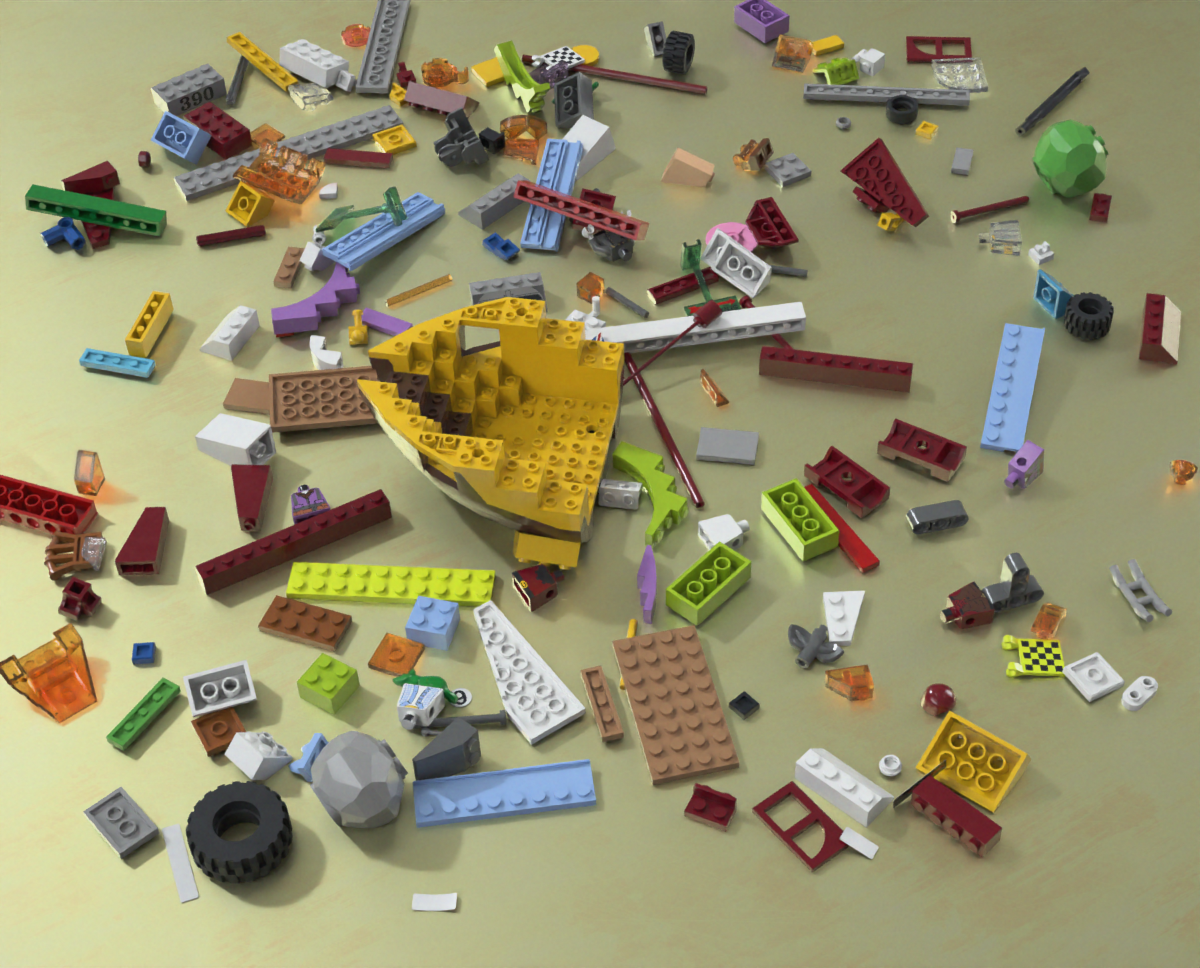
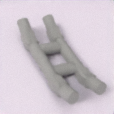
[1109,559,1172,622]

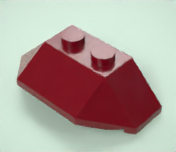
[745,197,799,249]

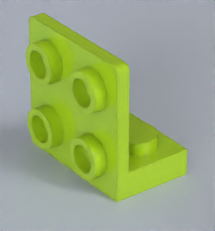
[812,57,859,85]

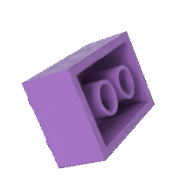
[734,0,790,43]

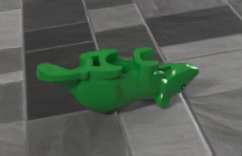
[393,669,458,704]

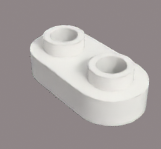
[1121,676,1158,711]

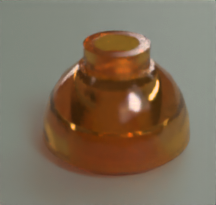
[1169,460,1198,485]

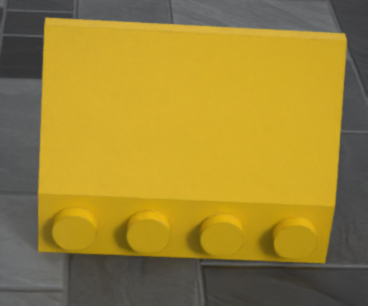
[916,710,1031,813]

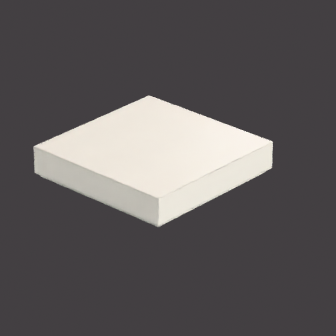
[1062,652,1125,702]

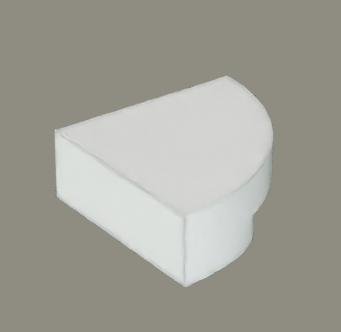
[319,183,338,199]

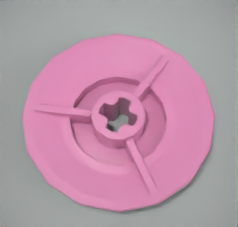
[705,222,757,252]

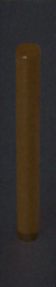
[385,274,452,306]

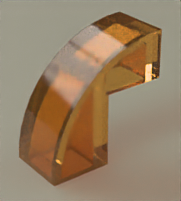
[500,115,547,142]

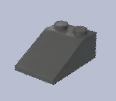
[412,717,481,781]

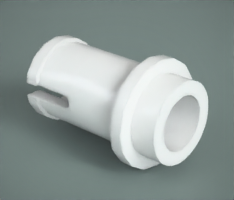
[312,224,326,245]

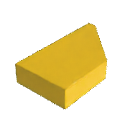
[390,82,408,107]

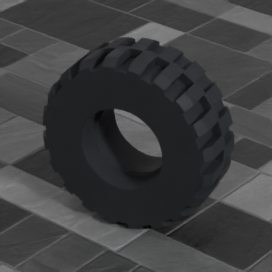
[186,781,293,884]

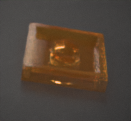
[368,633,425,677]

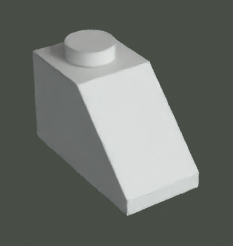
[299,242,335,271]

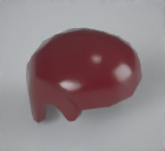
[921,683,956,717]

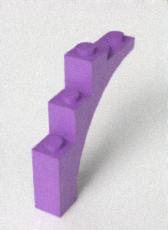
[271,262,360,334]

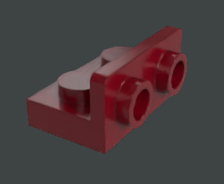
[684,783,737,832]

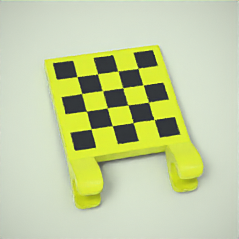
[1001,635,1065,678]

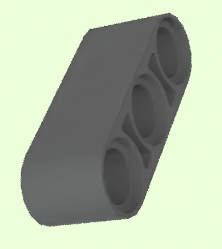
[906,500,969,534]

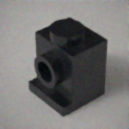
[479,127,506,155]

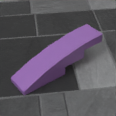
[637,545,657,624]

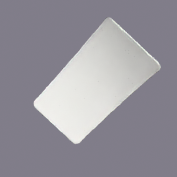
[412,893,457,911]

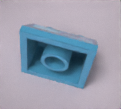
[1033,269,1074,319]

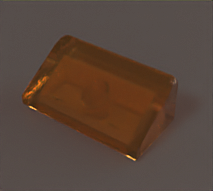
[700,369,729,407]

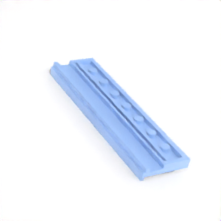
[520,139,583,252]
[322,192,445,271]
[980,323,1045,454]
[413,759,596,828]

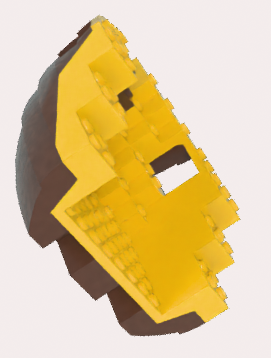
[357,297,624,543]

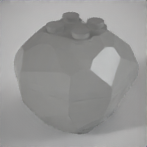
[310,731,408,828]

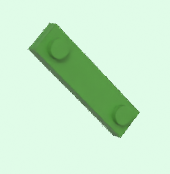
[106,678,181,751]

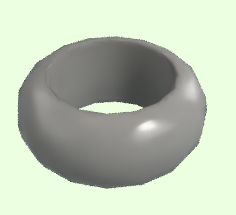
[836,117,851,129]

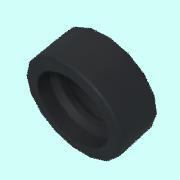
[886,95,918,124]

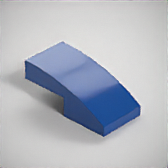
[482,232,520,260]

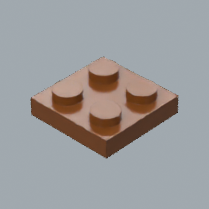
[191,707,246,757]

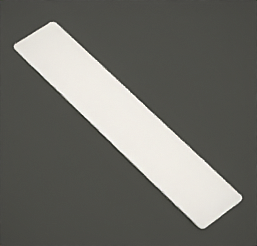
[162,824,199,903]

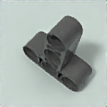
[981,552,1044,613]

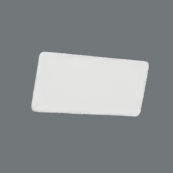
[840,827,879,859]

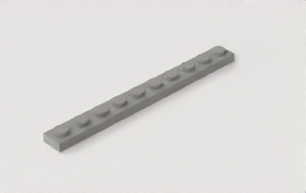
[803,84,970,106]

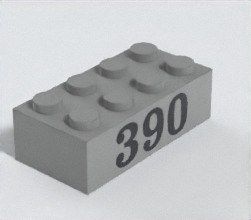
[151,64,227,116]

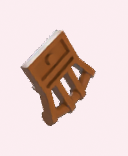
[44,531,103,580]

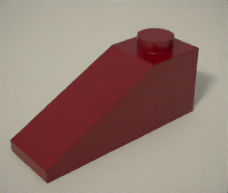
[61,161,120,194]

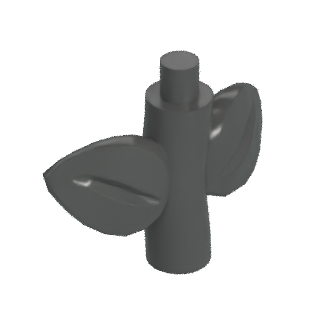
[788,624,844,669]

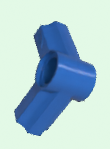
[40,217,86,250]

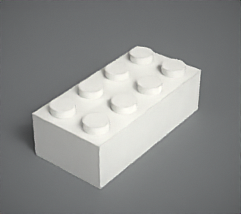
[279,39,349,88]

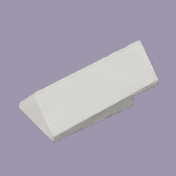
[700,228,772,298]

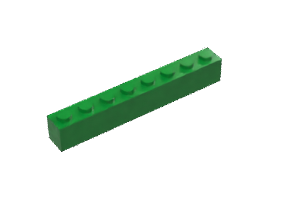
[25,184,167,237]

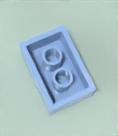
[151,110,211,165]

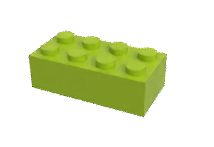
[761,478,839,562]
[666,541,751,626]

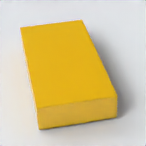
[808,35,844,56]

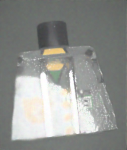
[979,220,1022,256]

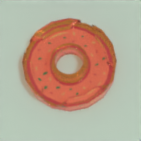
[341,24,371,47]

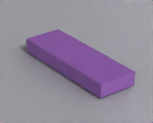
[362,308,413,336]

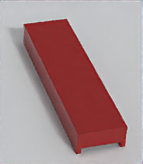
[0,475,98,535]

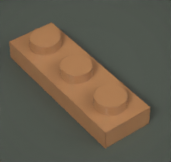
[273,247,305,288]

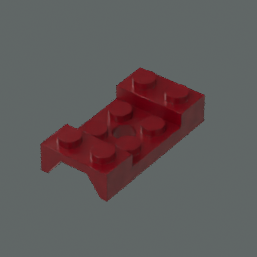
[877,418,967,482]
[804,446,890,519]

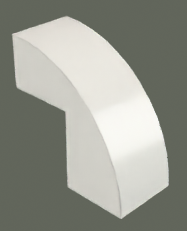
[310,335,344,370]

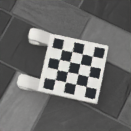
[532,46,585,78]

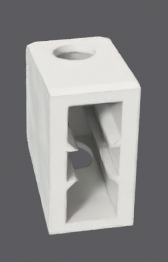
[698,514,750,551]

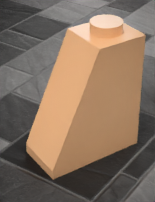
[661,148,715,187]

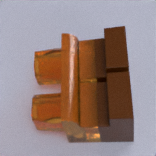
[733,138,774,171]

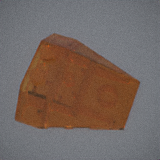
[0,623,97,723]

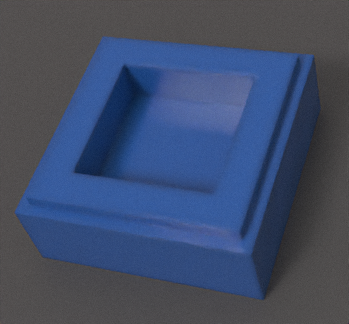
[132,642,156,664]

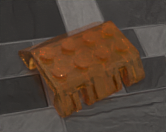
[233,138,326,204]

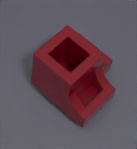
[58,577,101,621]

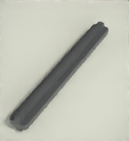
[226,55,249,105]

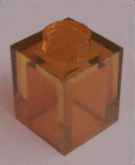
[576,272,605,304]

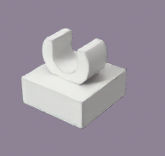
[336,70,357,92]
[1028,241,1054,265]

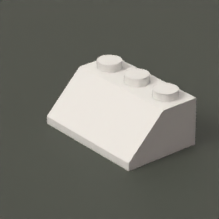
[200,305,260,361]
[183,660,257,717]

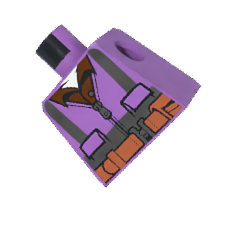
[1004,440,1044,489]
[291,485,330,525]

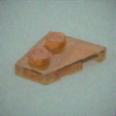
[504,139,539,165]

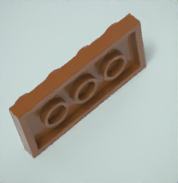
[258,595,352,652]

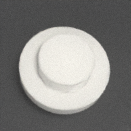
[879,755,902,776]

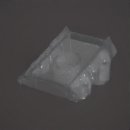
[288,83,334,111]

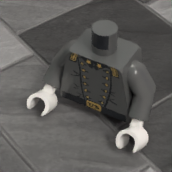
[582,210,635,262]

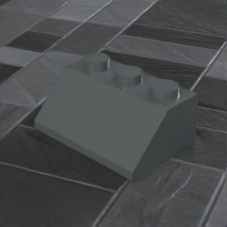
[554,72,594,128]

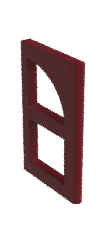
[906,36,973,63]
[752,781,849,873]

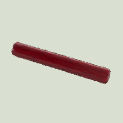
[196,225,266,246]

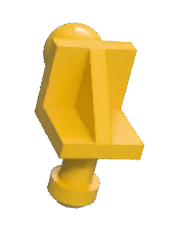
[348,310,369,345]

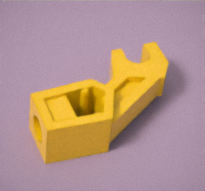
[877,212,905,231]

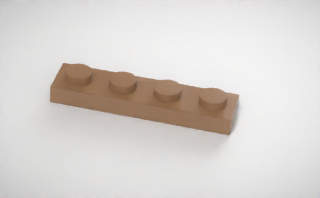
[580,665,624,743]

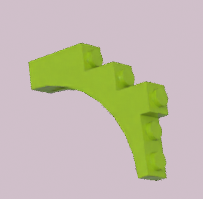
[494,40,550,114]
[612,441,689,549]

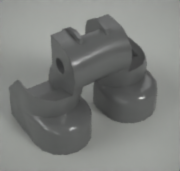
[433,107,489,166]

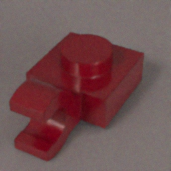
[396,62,417,88]

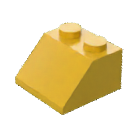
[225,181,275,227]

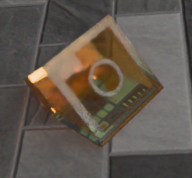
[772,34,814,73]

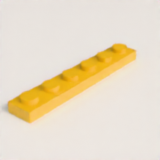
[227,32,298,92]

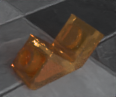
[1031,602,1068,640]

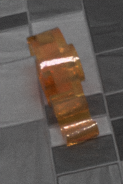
[421,58,469,88]

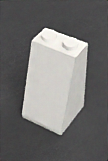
[562,115,616,181]
[195,413,276,466]

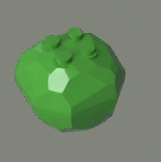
[1032,119,1109,198]

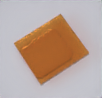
[250,123,285,147]

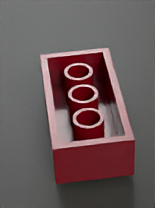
[183,102,253,160]

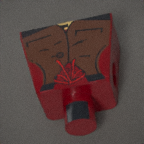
[940,581,995,629]

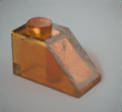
[74,450,105,496]
[824,665,874,701]

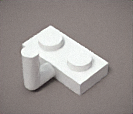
[565,296,606,330]

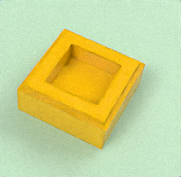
[915,121,938,140]

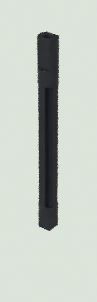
[1015,67,1090,136]

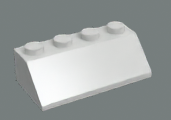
[795,748,894,828]

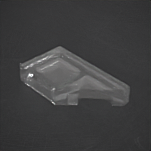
[81,537,107,571]

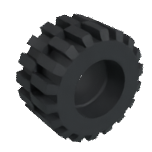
[662,31,695,75]
[1064,292,1114,340]

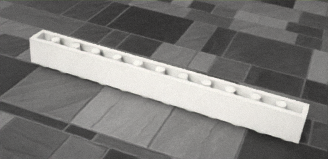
[585,302,806,353]

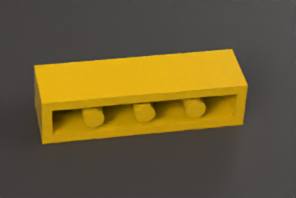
[125,291,174,358]

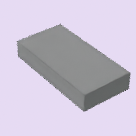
[951,147,973,175]

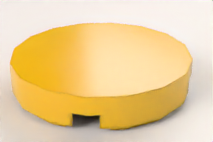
[571,45,599,66]

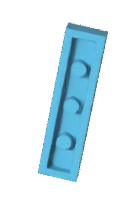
[79,348,156,378]

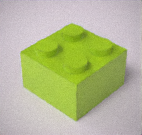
[297,653,360,715]

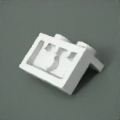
[599,479,643,510]

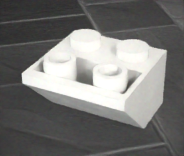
[225,731,293,780]

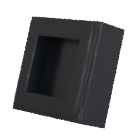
[729,691,760,720]

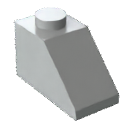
[644,21,667,56]

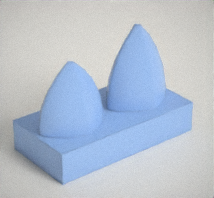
[288,733,329,782]

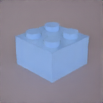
[405,596,460,651]

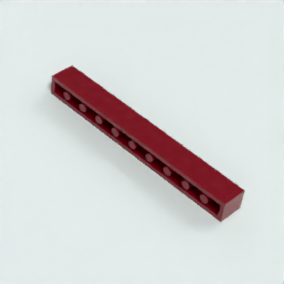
[195,489,392,595]

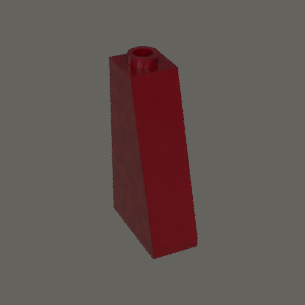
[231,464,273,531]
[115,507,169,575]

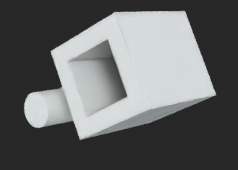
[851,48,885,76]

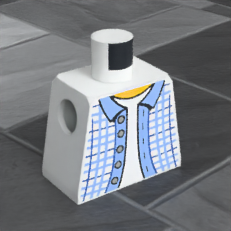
[397,683,445,730]

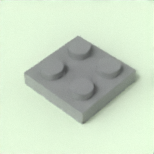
[764,153,811,187]

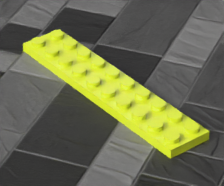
[286,562,496,607]

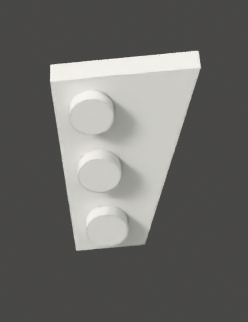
[823,591,865,646]

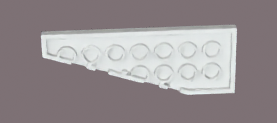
[473,600,586,745]

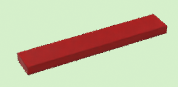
[804,484,880,574]

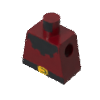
[512,564,565,612]

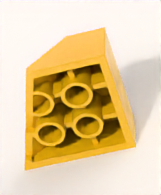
[513,530,580,570]

